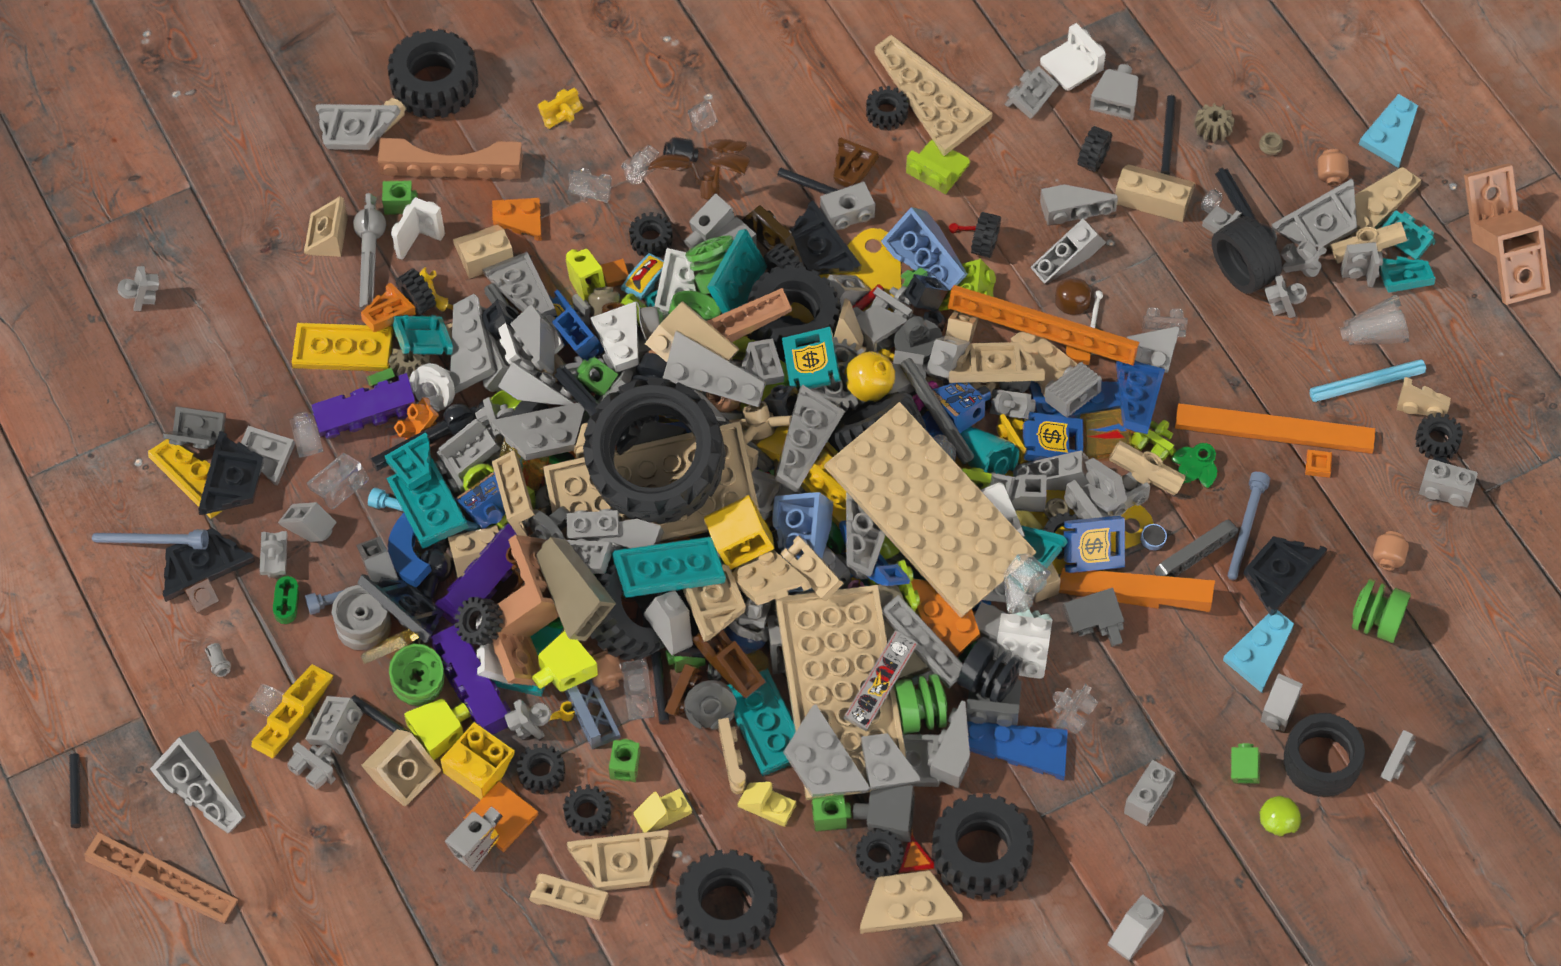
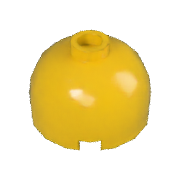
[844,351,895,402]

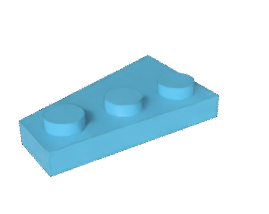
[1359,94,1418,168]
[1223,611,1294,693]

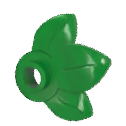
[1171,443,1218,488]

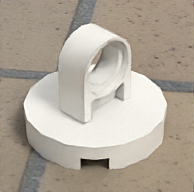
[409,363,455,412]

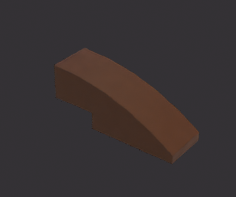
[692,630,766,698]

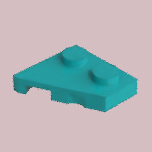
[1379,256,1435,293]
[385,432,432,491]

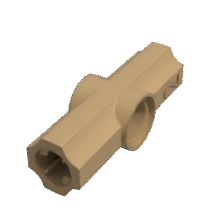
[1331,222,1407,264]
[1109,441,1185,496]

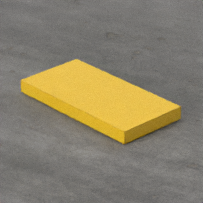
[291,323,394,371]

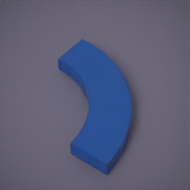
[388,512,432,587]

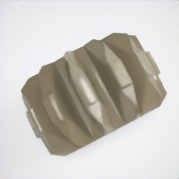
[1194,102,1235,143]
[389,347,431,380]

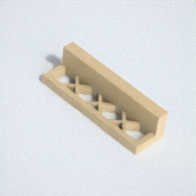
[492,450,534,536]

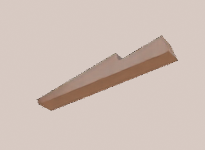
[648,288,792,355]
[85,832,238,924]

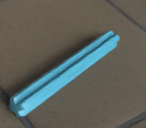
[1309,359,1426,402]

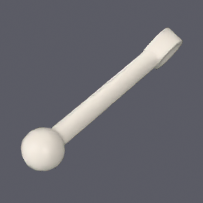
[1090,291,1103,328]

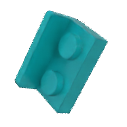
[1382,210,1436,260]

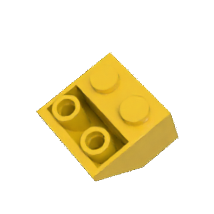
[704,495,774,570]
[441,722,515,800]

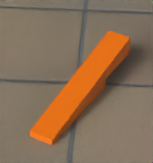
[1059,568,1215,612]

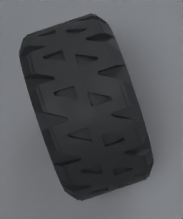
[583,378,726,524]

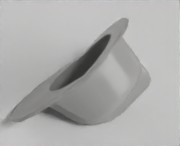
[637,302,668,341]

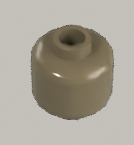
[589,287,621,317]

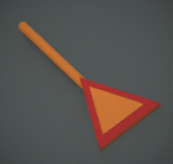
[898,830,935,874]

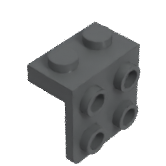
[163,406,226,449]
[966,679,1021,727]

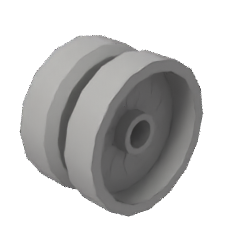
[332,585,392,651]

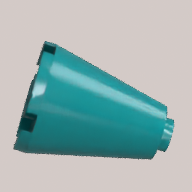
[960,426,1019,475]

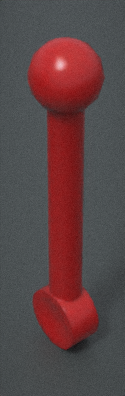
[949,223,976,233]

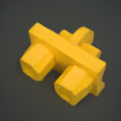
[538,88,583,129]

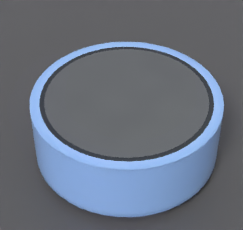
[1140,524,1167,550]

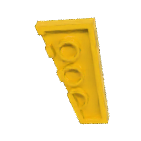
[148,439,223,519]

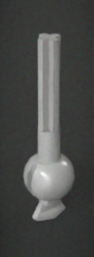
[353,193,386,309]

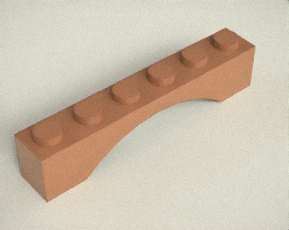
[378,138,523,180]

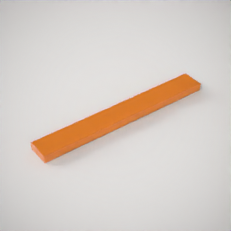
[948,285,1140,366]
[1175,403,1375,454]

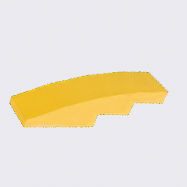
[251,664,333,759]

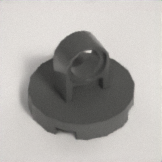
[894,316,942,363]
[523,506,571,540]
[684,680,736,730]

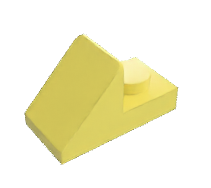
[738,782,796,827]
[633,789,692,833]

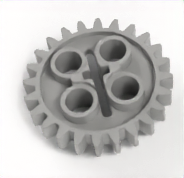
[796,337,864,413]

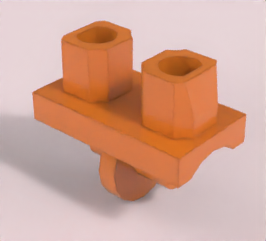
[394,397,439,440]

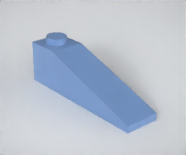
[881,207,967,291]
[772,492,833,593]

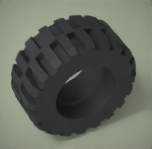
[387,29,479,119]
[747,265,841,359]
[828,391,926,453]
[590,563,667,661]
[932,793,1034,900]
[675,849,778,957]

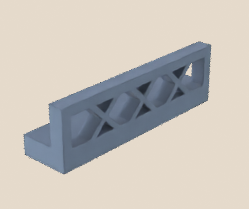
[564,679,621,749]

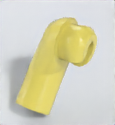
[1015,511,1044,530]

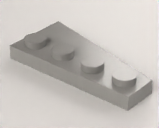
[483,252,557,317]
[450,294,496,394]
[663,331,766,407]
[775,385,845,492]

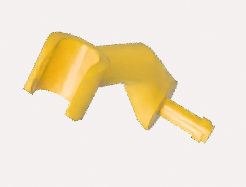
[420,267,453,312]

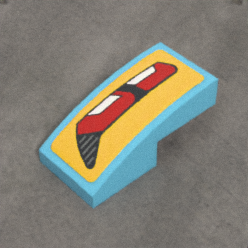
[621,253,664,300]

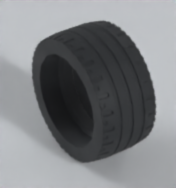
[1211,216,1282,294]
[1284,713,1365,797]

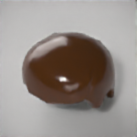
[1055,277,1092,315]

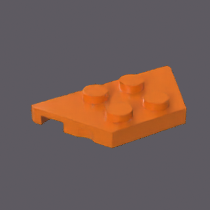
[911,579,980,658]

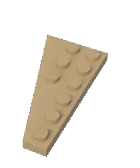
[875,35,992,156]

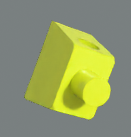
[566,249,606,303]
[532,631,598,692]
[404,699,471,760]

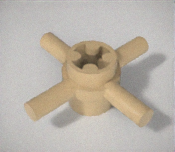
[729,401,792,445]

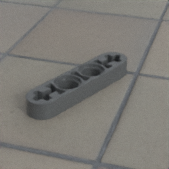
[1154,519,1239,577]

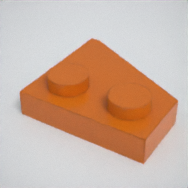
[492,198,542,241]
[361,283,416,333]

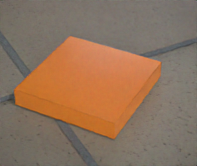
[464,781,538,852]

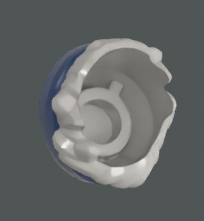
[726,616,769,655]

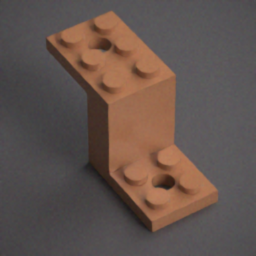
[1464,163,1551,305]
[492,535,559,686]

